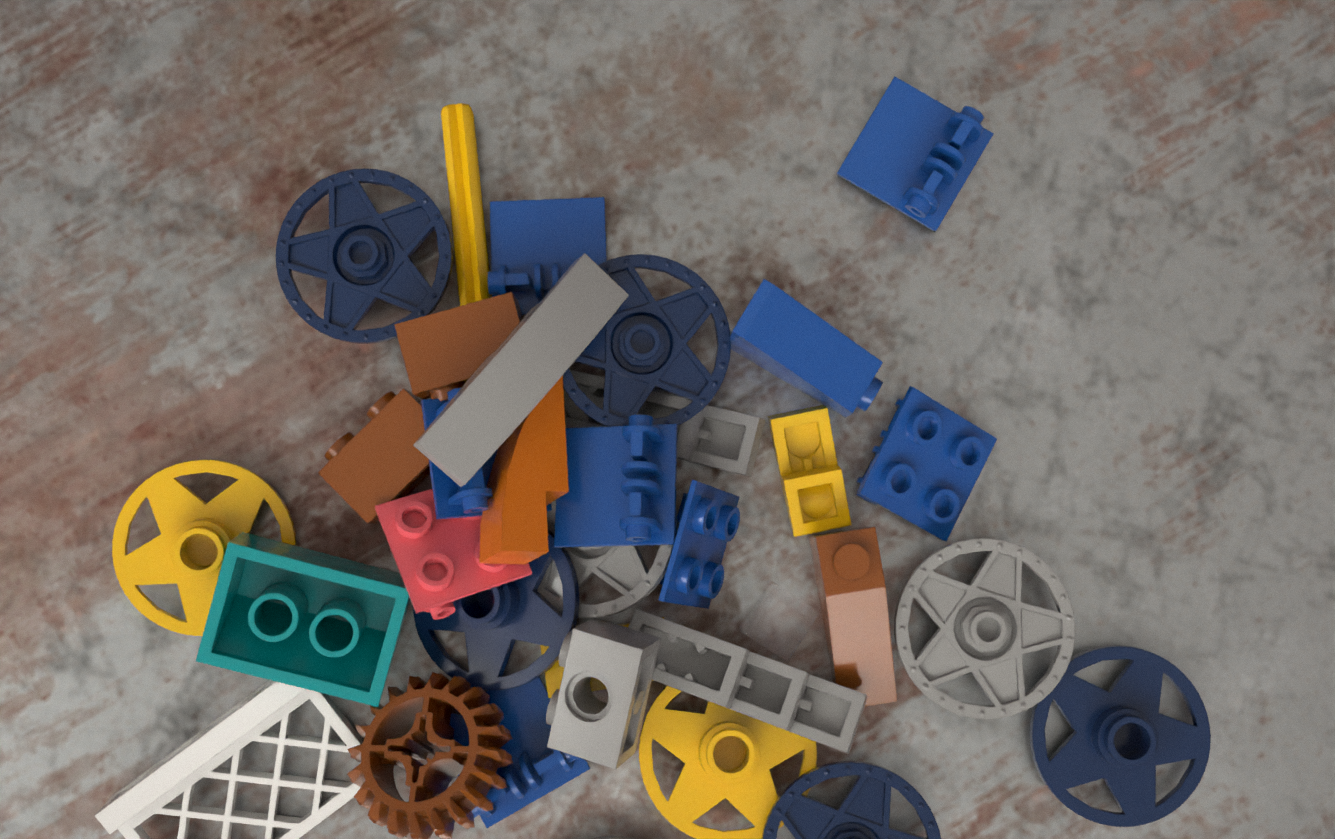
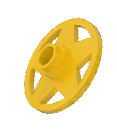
[112,459,296,636]
[639,686,817,839]

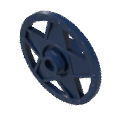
[275,168,453,344]
[563,254,731,427]
[412,529,579,690]
[1029,645,1211,827]
[762,761,941,839]

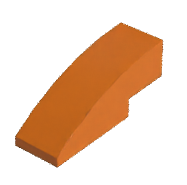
[479,375,569,565]

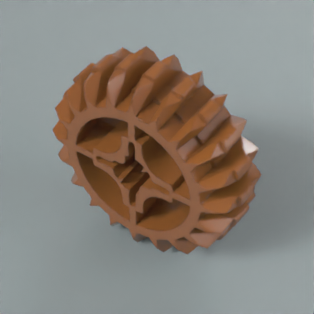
[347,672,513,839]

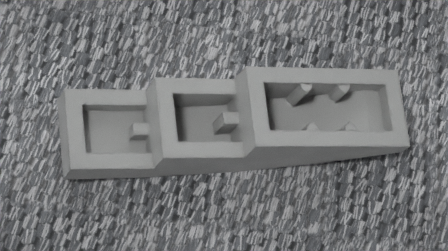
[413,253,629,487]
[564,369,765,477]
[628,609,868,754]

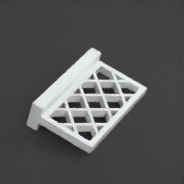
[95,680,364,839]

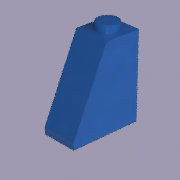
[730,279,883,418]

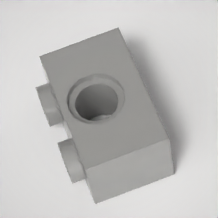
[546,618,661,770]

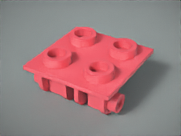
[375,489,532,620]

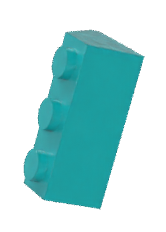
[196,532,410,707]

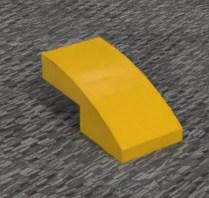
[768,405,852,537]

